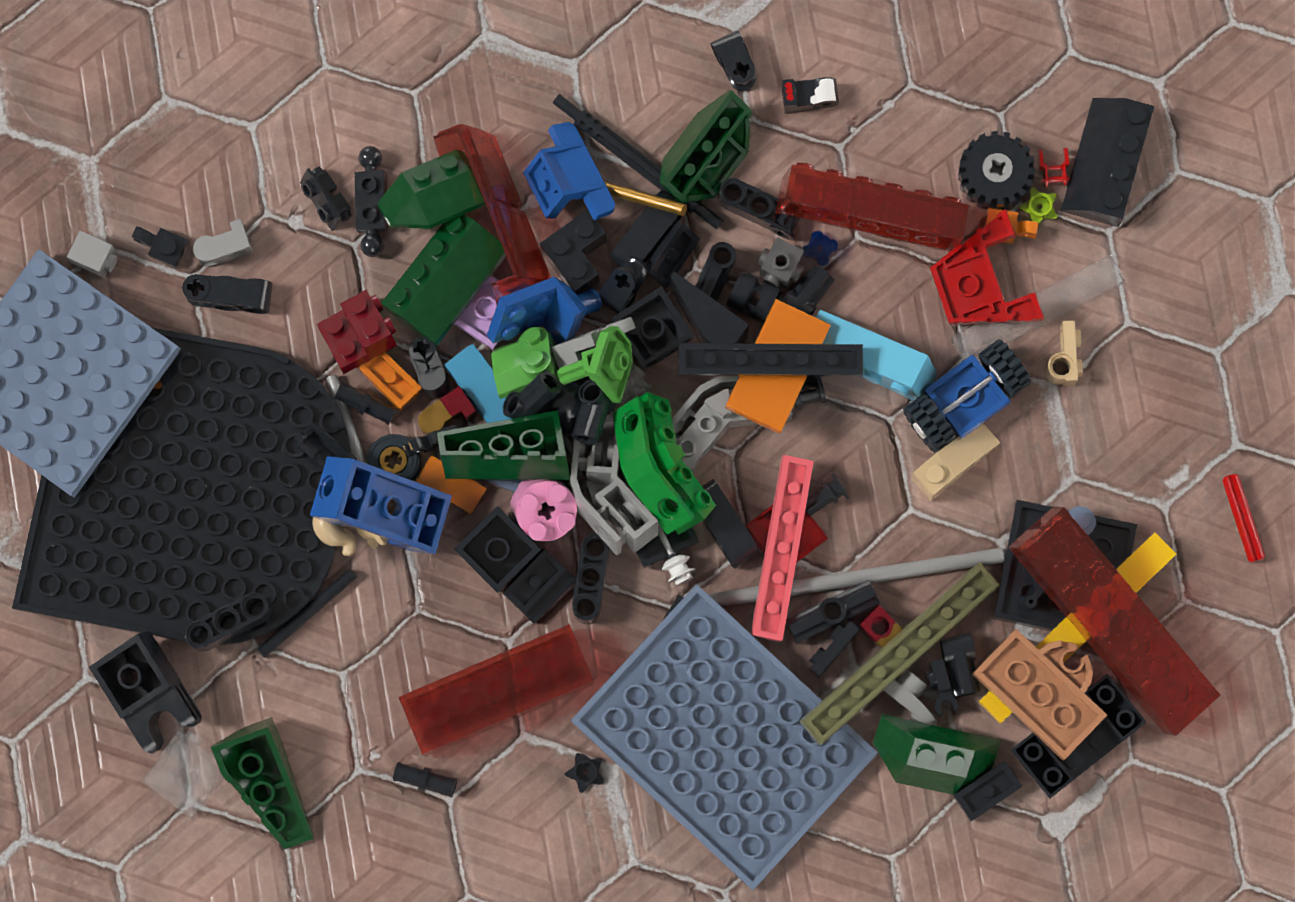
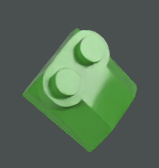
[491,327,558,399]

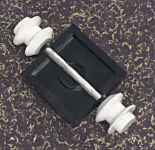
[623,476,699,586]

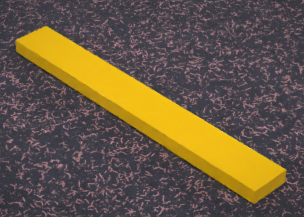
[979,532,1176,724]

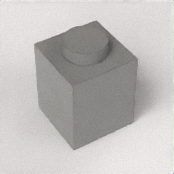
[67,231,118,278]

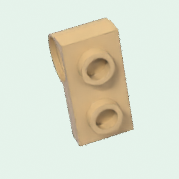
[1045,321,1083,386]

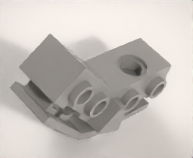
[672,376,793,472]
[570,416,658,555]

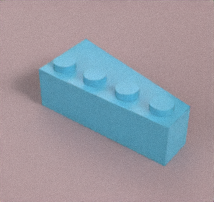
[816,310,937,401]

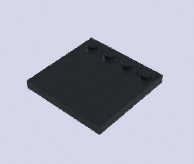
[993,500,1137,644]

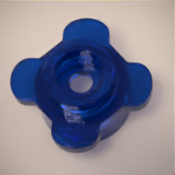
[802,231,838,266]

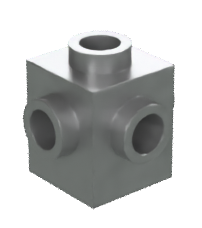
[758,237,804,288]

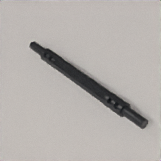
[553,94,724,230]

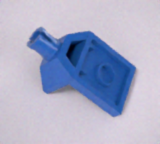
[487,277,602,345]

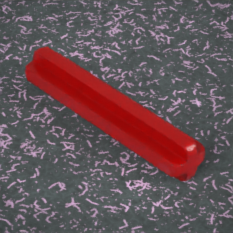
[1222,474,1265,562]

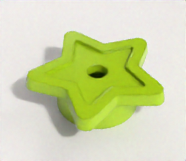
[1019,187,1057,223]

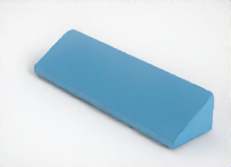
[444,344,511,423]

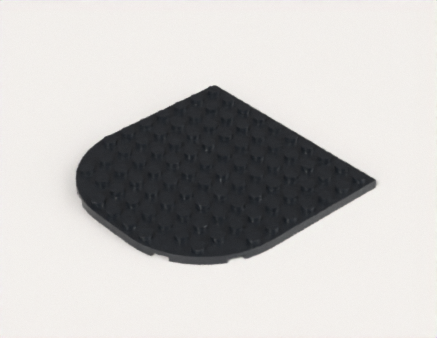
[12,327,351,645]

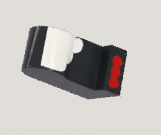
[781,77,839,114]

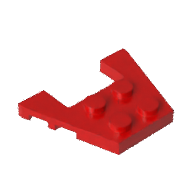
[930,209,1045,325]

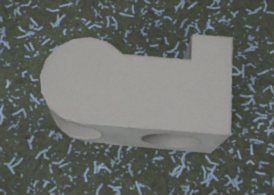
[193,219,254,267]

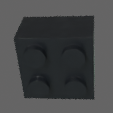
[454,506,542,593]

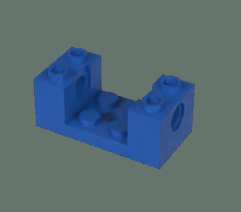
[310,457,452,554]

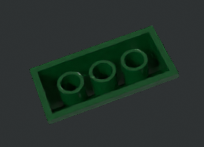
[381,214,511,346]

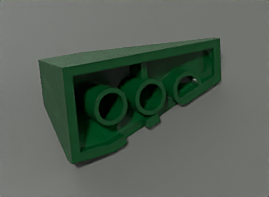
[211,717,314,849]

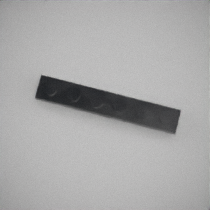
[678,343,863,376]

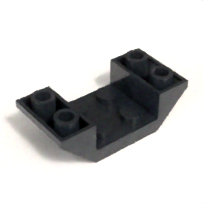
[1010,673,1146,799]

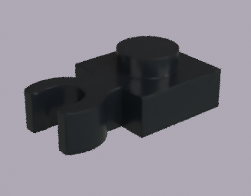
[403,425,458,457]

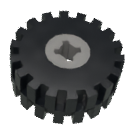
[958,131,1035,210]

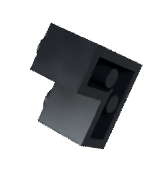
[539,210,607,294]

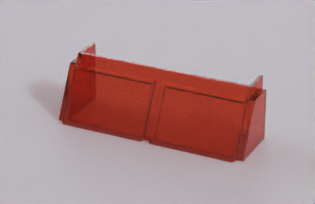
[433,124,551,304]

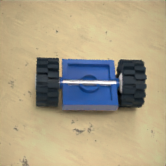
[903,339,1031,453]

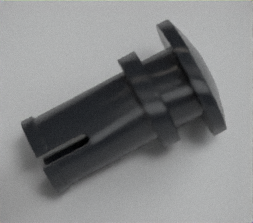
[806,473,850,517]

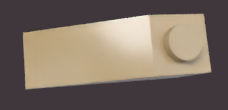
[911,423,1000,502]

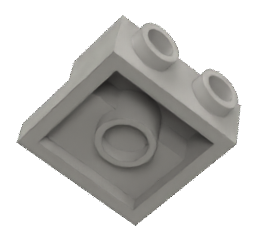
[551,317,635,368]

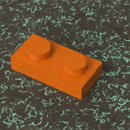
[358,352,422,411]

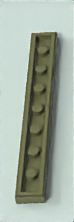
[799,562,1000,745]

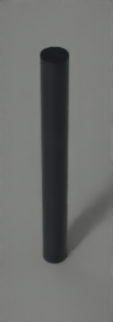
[257,568,357,658]

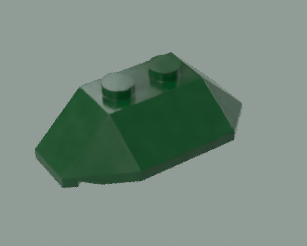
[659,90,752,203]
[377,150,499,229]
[873,714,1001,795]

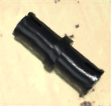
[333,381,397,425]
[393,762,458,798]

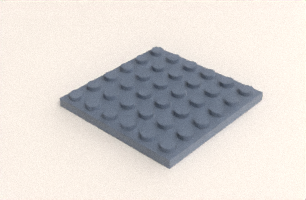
[0,249,181,498]

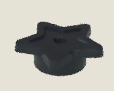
[565,753,604,793]

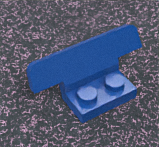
[523,122,615,221]

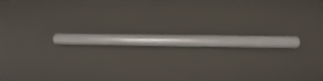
[708,547,1004,607]

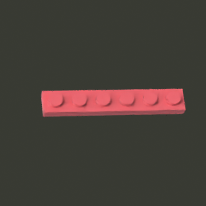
[751,455,814,642]

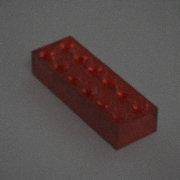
[775,162,969,252]
[398,624,595,757]

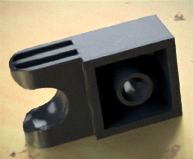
[89,631,202,754]

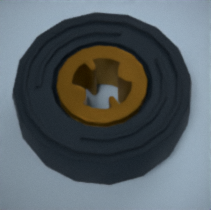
[366,434,421,481]

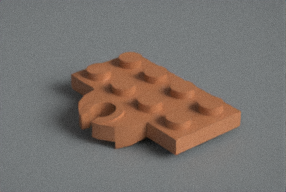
[973,629,1107,761]

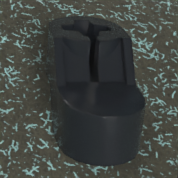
[409,337,450,399]

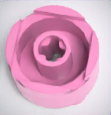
[511,479,577,541]

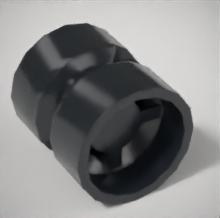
[726,271,782,324]

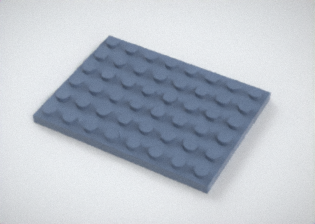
[570,584,878,890]

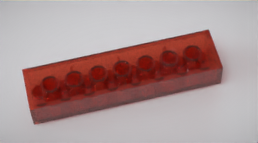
[1008,507,1221,736]

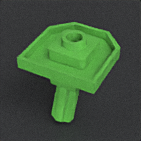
[557,326,633,403]

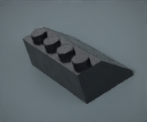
[1061,98,1154,228]

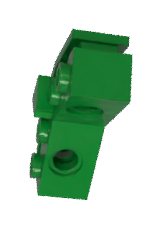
[612,392,716,535]

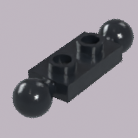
[354,146,388,257]

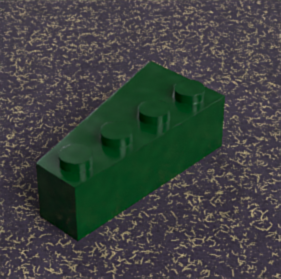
[437,410,570,480]

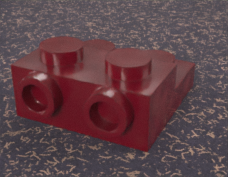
[316,290,397,374]

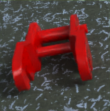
[1038,148,1070,188]

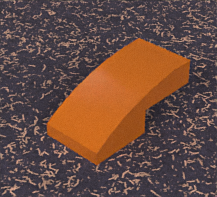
[415,456,487,514]

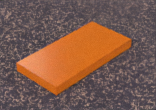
[725,299,831,434]

